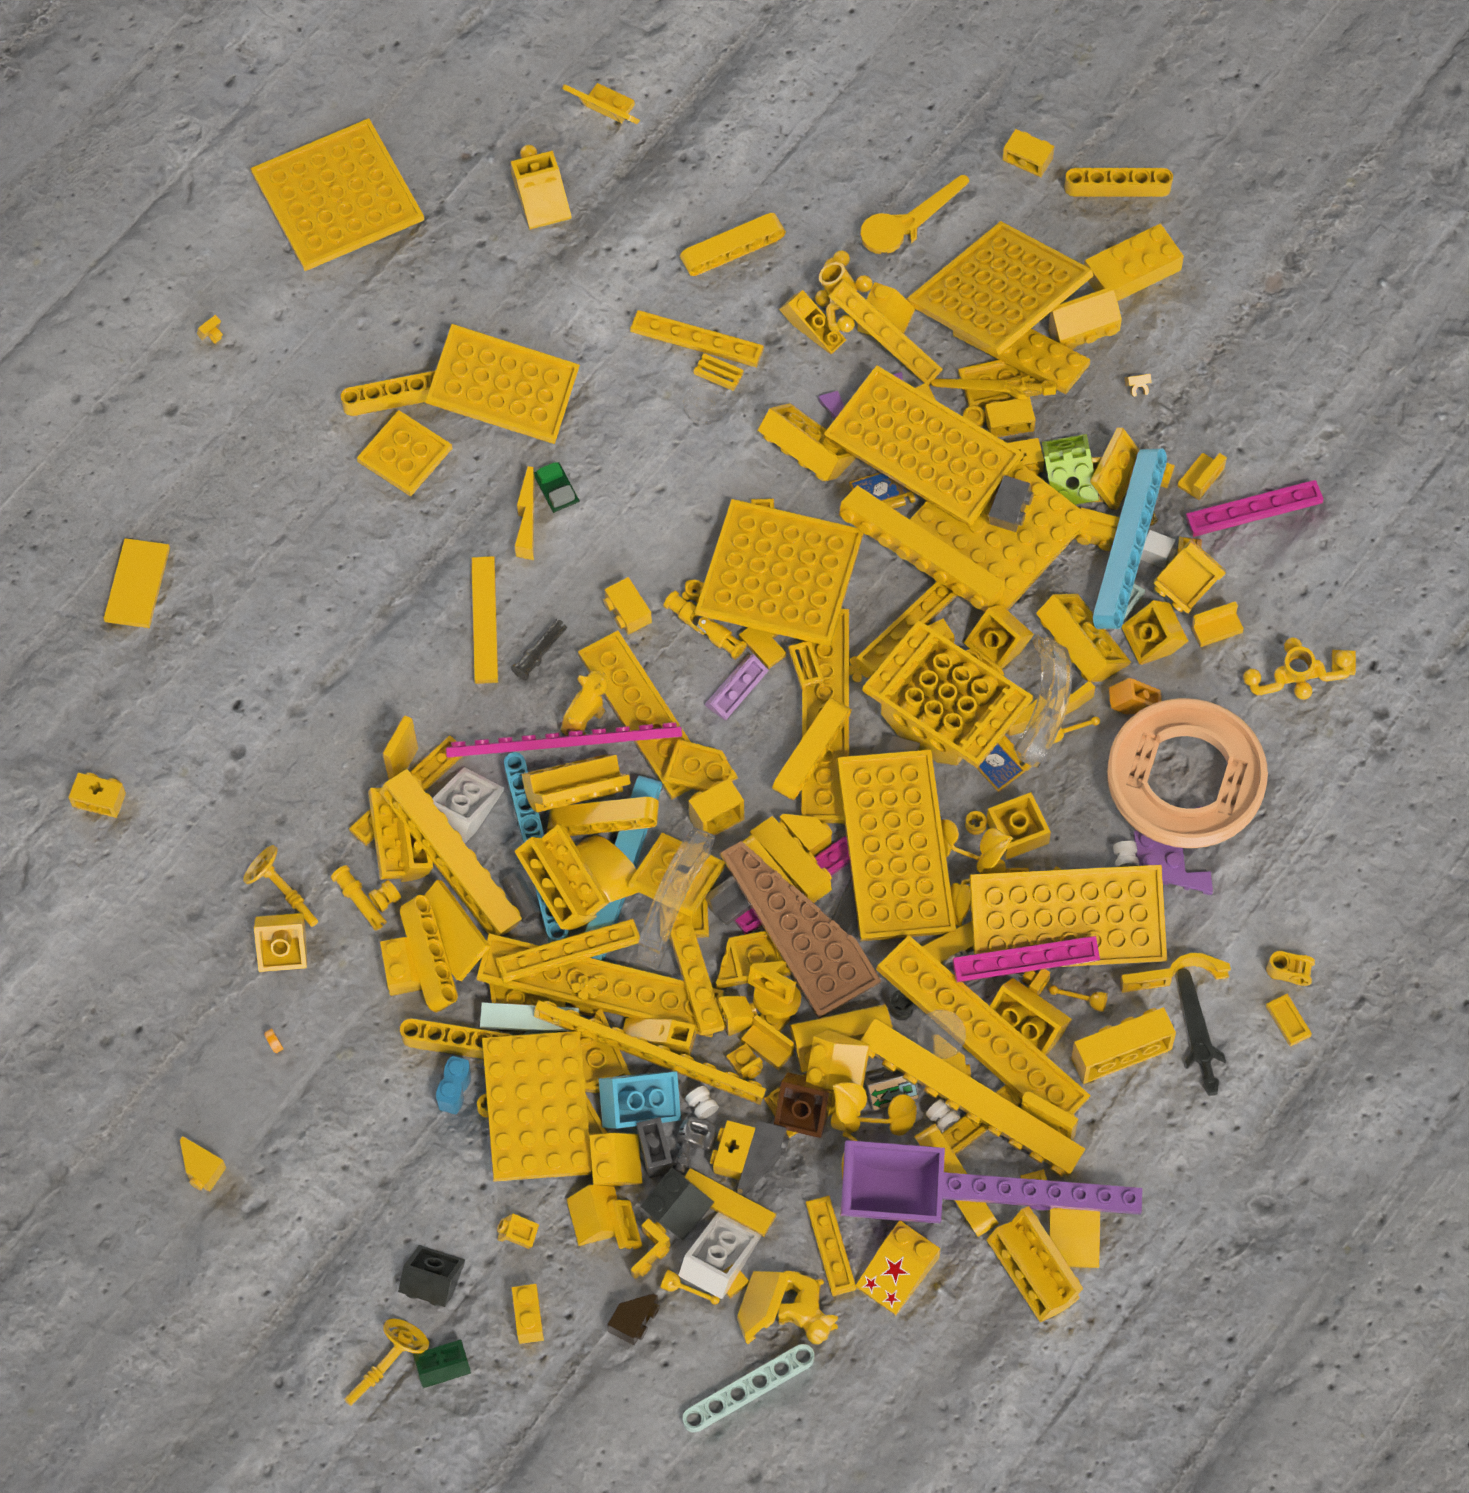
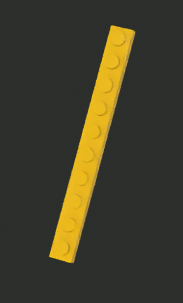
[534,1000,766,1105]

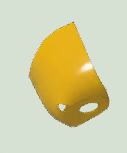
[576,835,639,902]

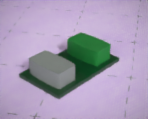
[534,462,580,513]

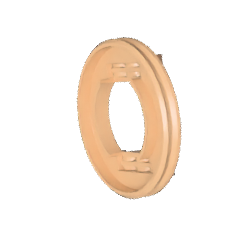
[1107,698,1268,848]

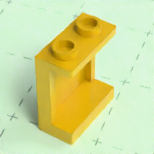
[1154,539,1226,613]

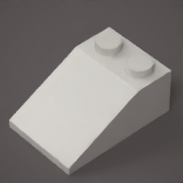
[432,767,504,844]
[678,1212,761,1299]

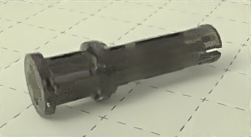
[511,619,567,681]

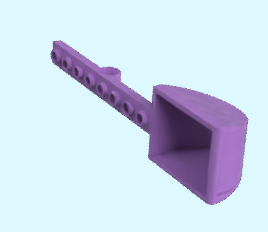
[840,1140,1143,1224]

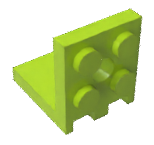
[1042,434,1099,505]

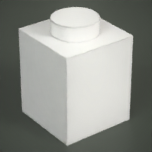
[1140,530,1177,569]

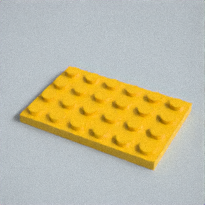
[425,324,580,444]
[482,1031,592,1182]

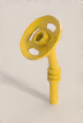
[243,845,318,927]
[344,1318,429,1406]

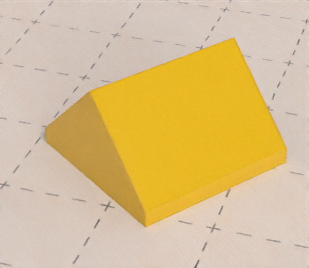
[566,1185,618,1246]

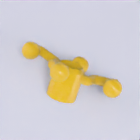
[815,250,873,333]
[1243,637,1353,700]

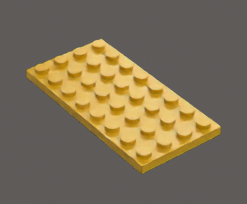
[823,365,1024,527]
[837,750,956,942]
[969,865,1167,967]

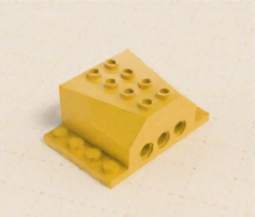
[862,620,1033,768]

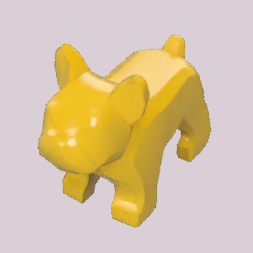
[561,671,608,736]
[778,1271,838,1344]

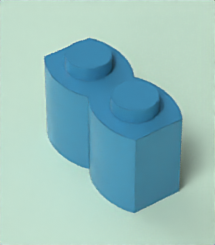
[436,1056,472,1115]

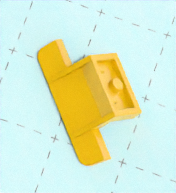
[561,83,640,124]

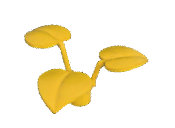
[941,819,1013,927]
[831,1082,917,1181]

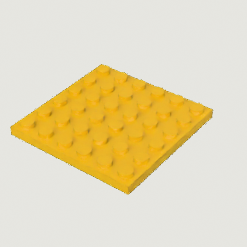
[250,118,424,271]
[906,221,1093,356]
[910,462,1091,611]
[695,499,864,646]

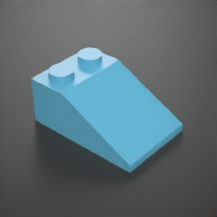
[599,1071,681,1128]

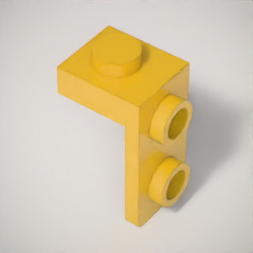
[631,1218,670,1279]

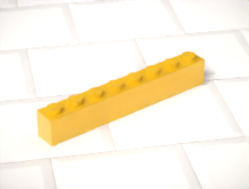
[839,485,1006,612]
[379,769,522,936]

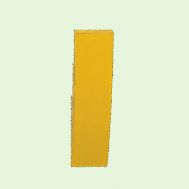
[1006,681,1095,736]

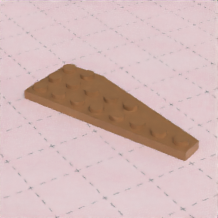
[720,841,881,1019]

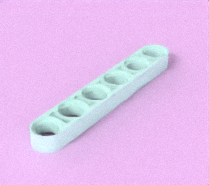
[683,1344,814,1432]

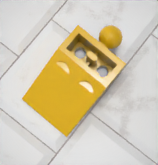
[511,145,572,230]

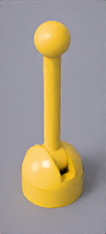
[1045,716,1100,745]
[1049,985,1108,1012]
[660,1270,720,1305]

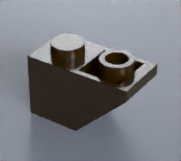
[607,1293,660,1346]

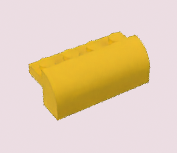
[522,753,631,812]
[368,779,433,882]
[514,824,610,930]
[789,1004,892,1073]
[987,1206,1083,1322]

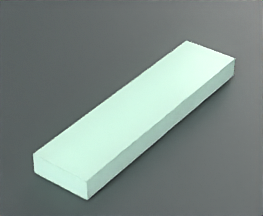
[480,1003,579,1032]

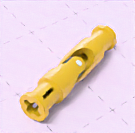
[663,590,747,660]

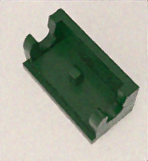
[413,1339,471,1389]

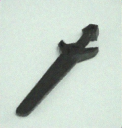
[1178,969,1226,1096]

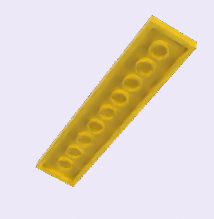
[801,609,849,824]
[477,934,724,1038]
[876,935,1091,1128]

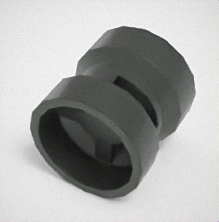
[890,990,914,1020]

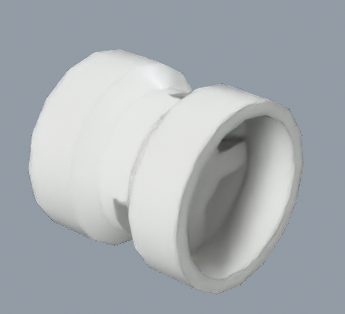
[1113,841,1139,867]
[685,1086,719,1120]
[926,1098,960,1133]

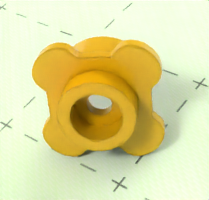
[682,580,704,603]

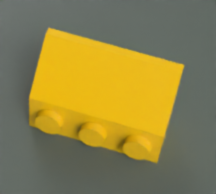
[1048,286,1122,349]
[990,978,1072,1056]

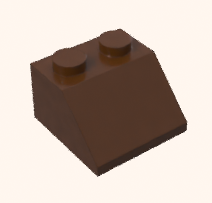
[774,1072,834,1138]

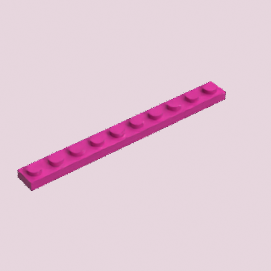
[446,722,682,758]

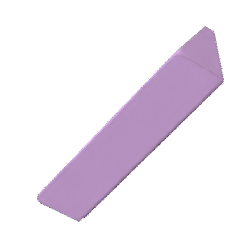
[704,654,769,720]

